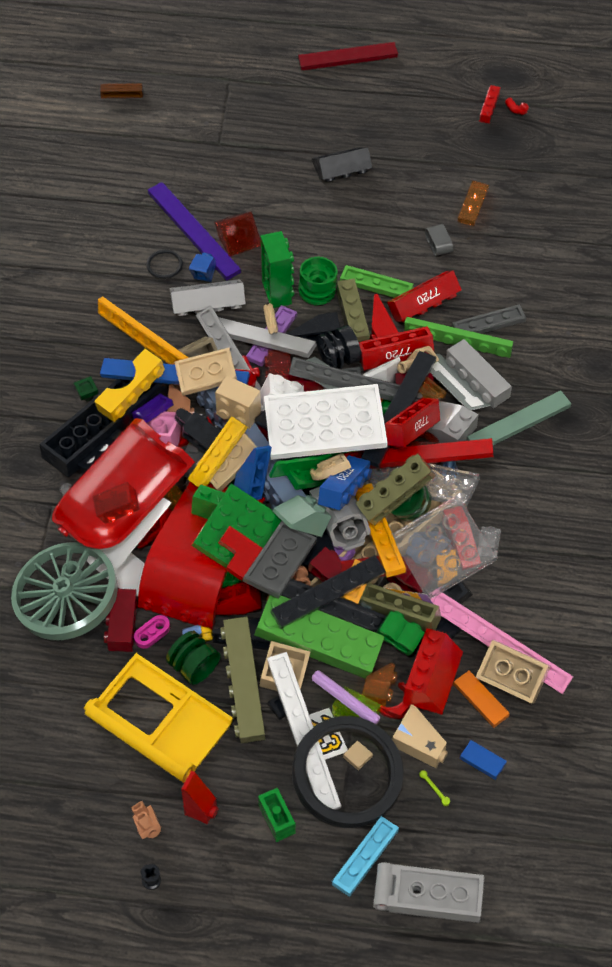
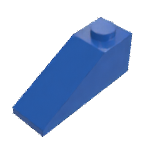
[234,445,272,500]

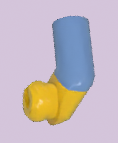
[182,625,213,642]

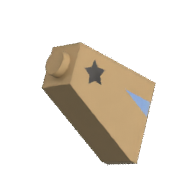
[392,704,448,768]

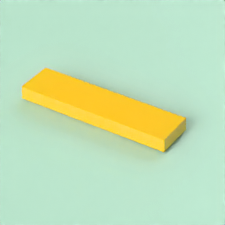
[187,416,248,487]

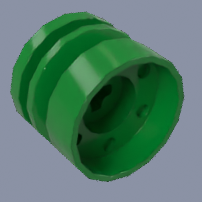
[298,257,338,305]

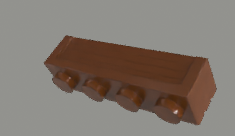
[100,83,143,98]

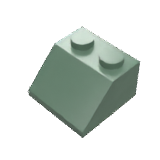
[273,495,332,537]

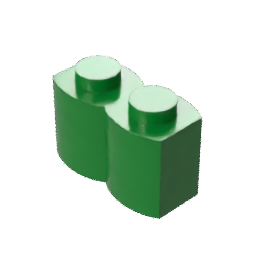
[376,611,424,656]

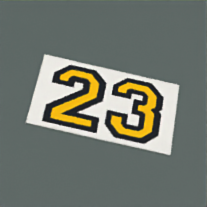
[309,708,348,760]

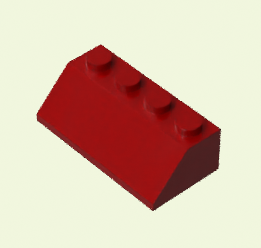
[403,628,463,715]

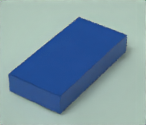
[460,740,507,780]

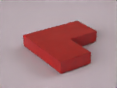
[218,526,263,581]

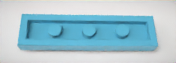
[332,816,399,897]

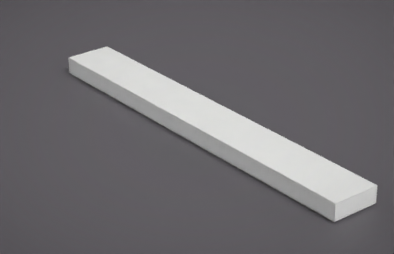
[267,652,341,810]

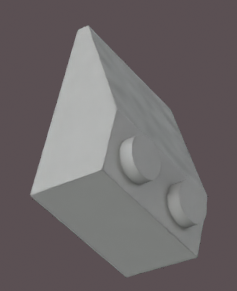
[424,401,478,443]

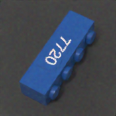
[318,455,372,510]

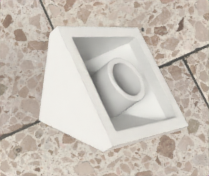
[362,357,401,383]

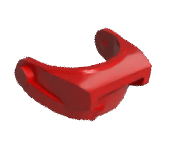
[376,682,411,719]

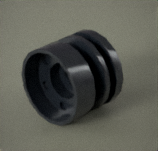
[317,325,361,368]

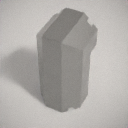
[309,487,371,551]

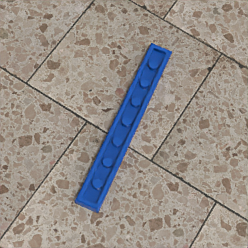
[100,358,250,388]

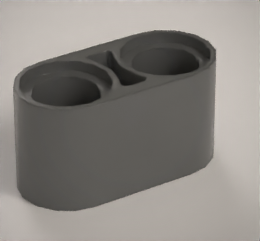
[425,224,453,256]

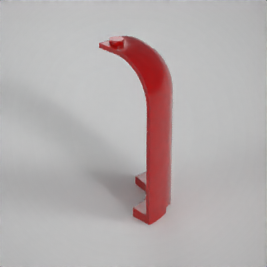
[52,418,195,549]

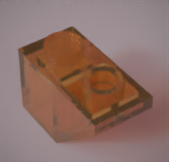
[362,663,398,707]

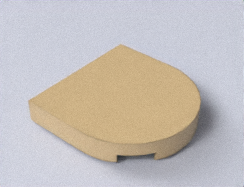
[310,453,351,480]

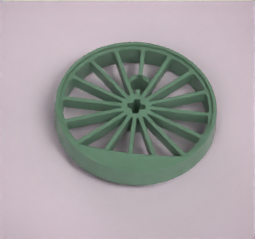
[11,542,118,640]

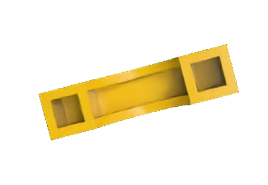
[94,349,165,422]

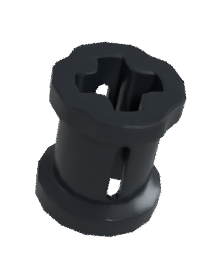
[141,864,161,890]

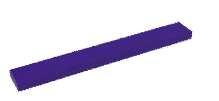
[148,182,241,281]

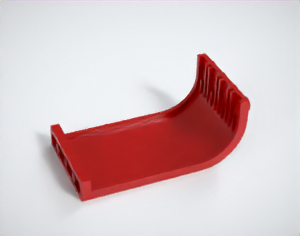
[138,482,265,630]

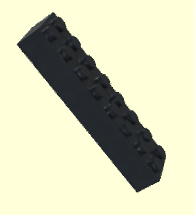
[40,379,174,478]

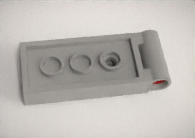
[373,863,484,923]

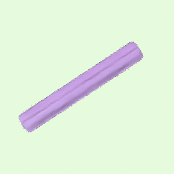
[312,670,380,724]

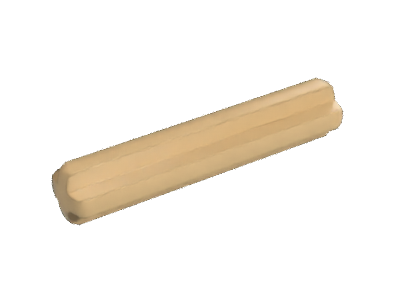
[263,303,278,334]

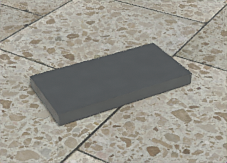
[243,521,317,599]

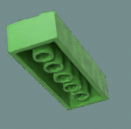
[254,595,385,679]

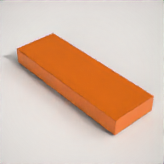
[453,671,510,728]

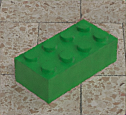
[260,231,294,308]

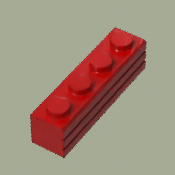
[479,85,500,124]

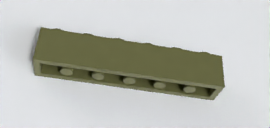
[220,617,266,743]

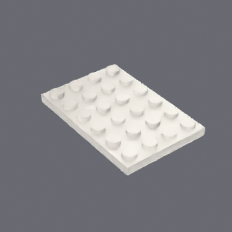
[264,384,387,460]

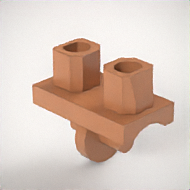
[132,801,161,839]

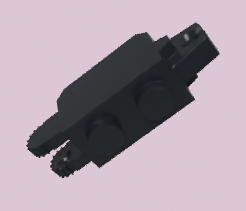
[174,408,222,454]

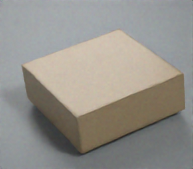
[343,741,373,771]

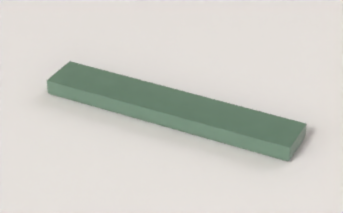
[467,390,571,445]

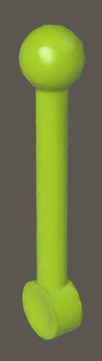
[419,770,450,806]

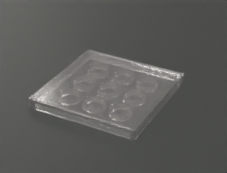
[392,495,498,599]

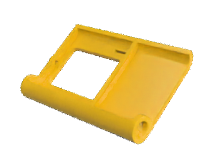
[84,653,233,783]

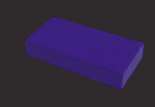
[132,394,174,423]

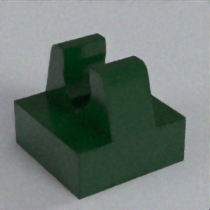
[74,376,98,402]

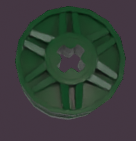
[166,630,221,685]

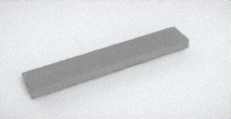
[219,318,317,358]

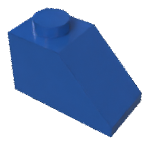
[189,253,216,282]

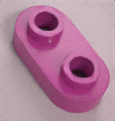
[134,615,170,649]

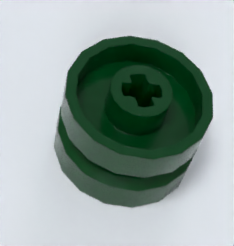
[391,485,432,522]

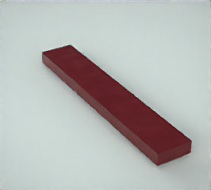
[298,42,398,71]

